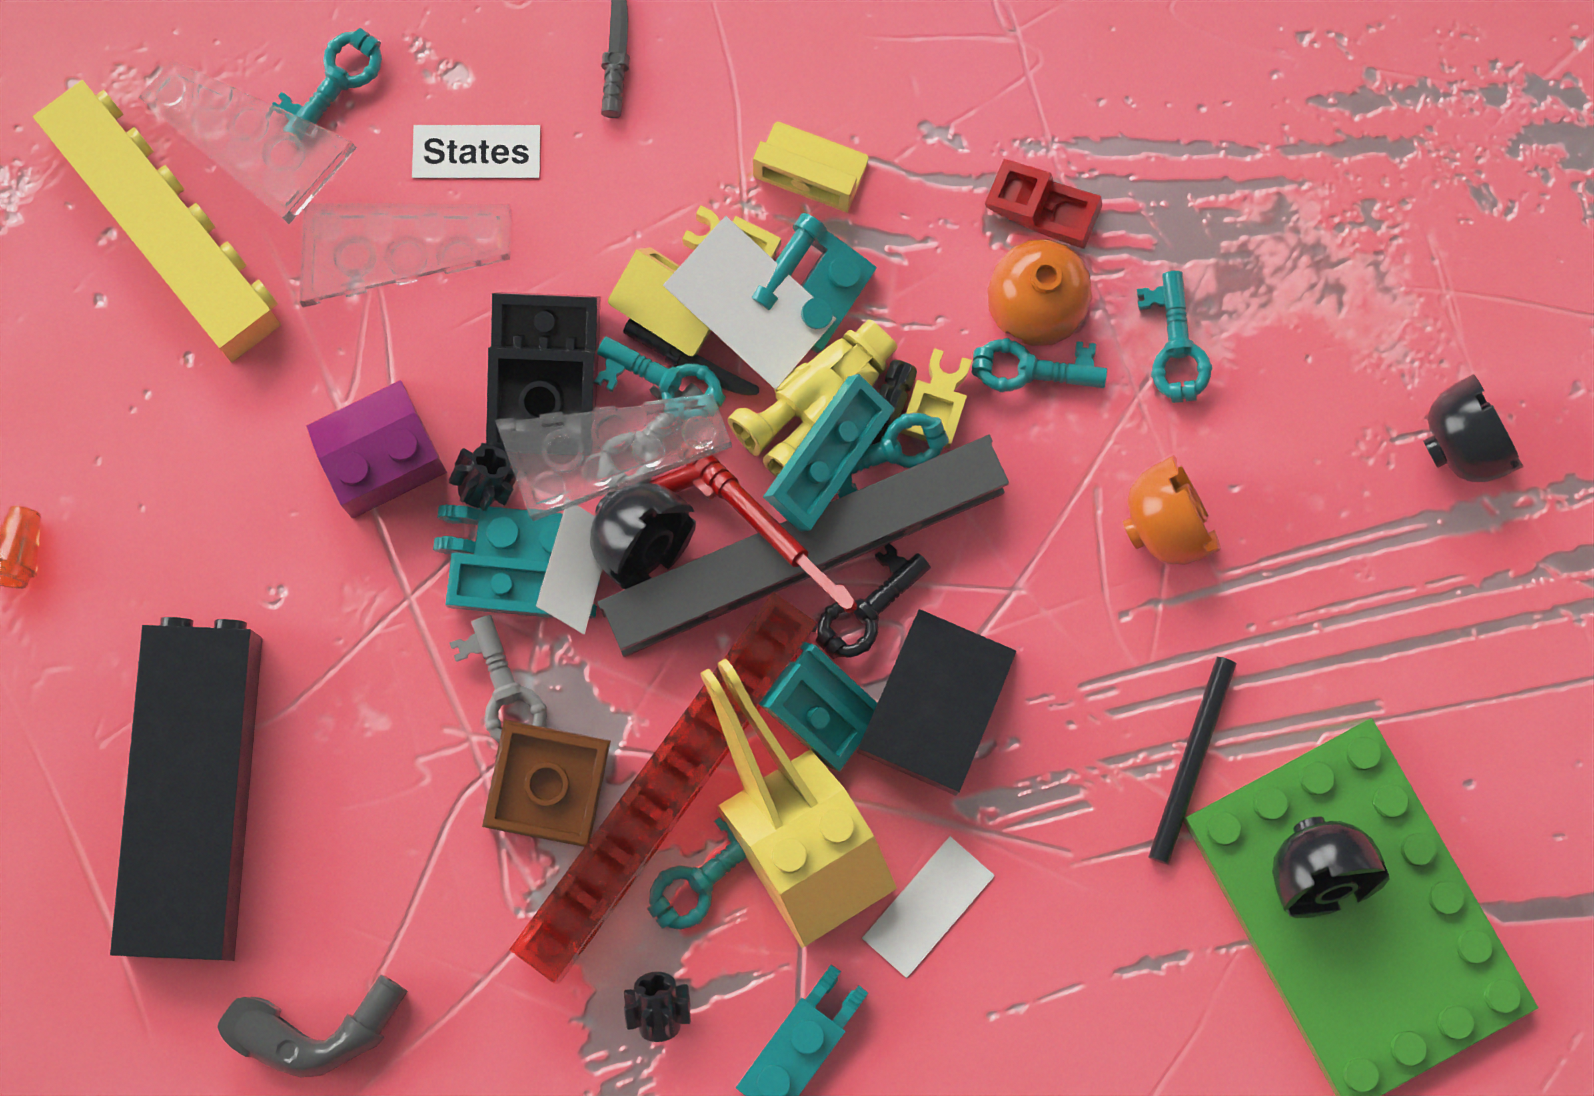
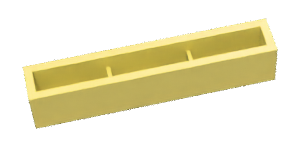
[32,79,281,363]

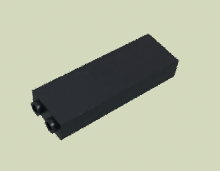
[110,617,262,961]

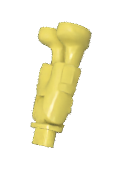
[728,319,898,477]

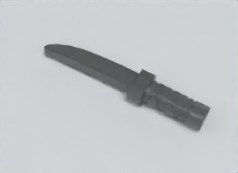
[601,0,630,118]

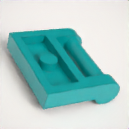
[752,213,877,353]

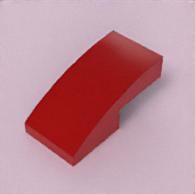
[985,159,1103,249]

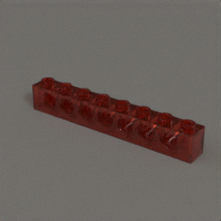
[509,591,817,984]

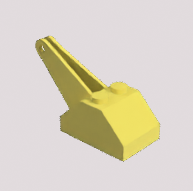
[700,659,897,948]

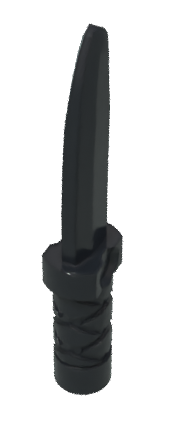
[623,318,759,396]

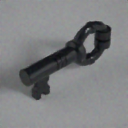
[815,543,931,659]

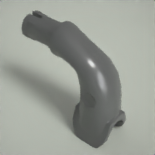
[217,974,408,1078]

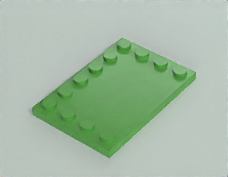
[1183,718,1539,1096]

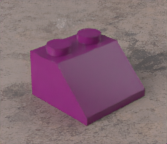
[306,380,447,519]

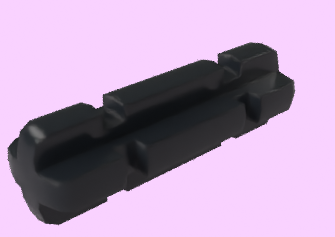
[870,359,917,445]

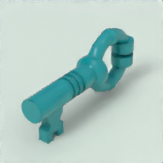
[270,28,382,144]
[1137,271,1213,403]
[595,336,726,422]
[971,338,1107,393]
[837,413,949,498]
[647,817,746,930]

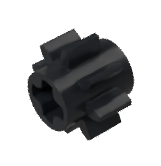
[449,443,519,511]
[624,972,691,1042]

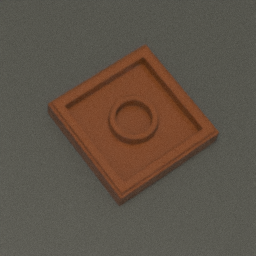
[482,719,611,848]

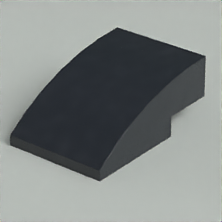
[486,292,601,457]
[857,609,1016,796]

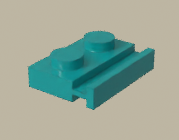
[759,642,878,772]

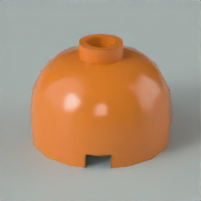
[987,239,1092,346]
[1123,455,1221,565]

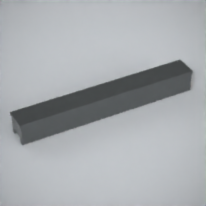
[597,434,1009,657]

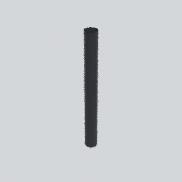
[1148,656,1237,865]

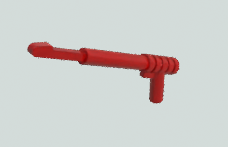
[649,439,857,613]

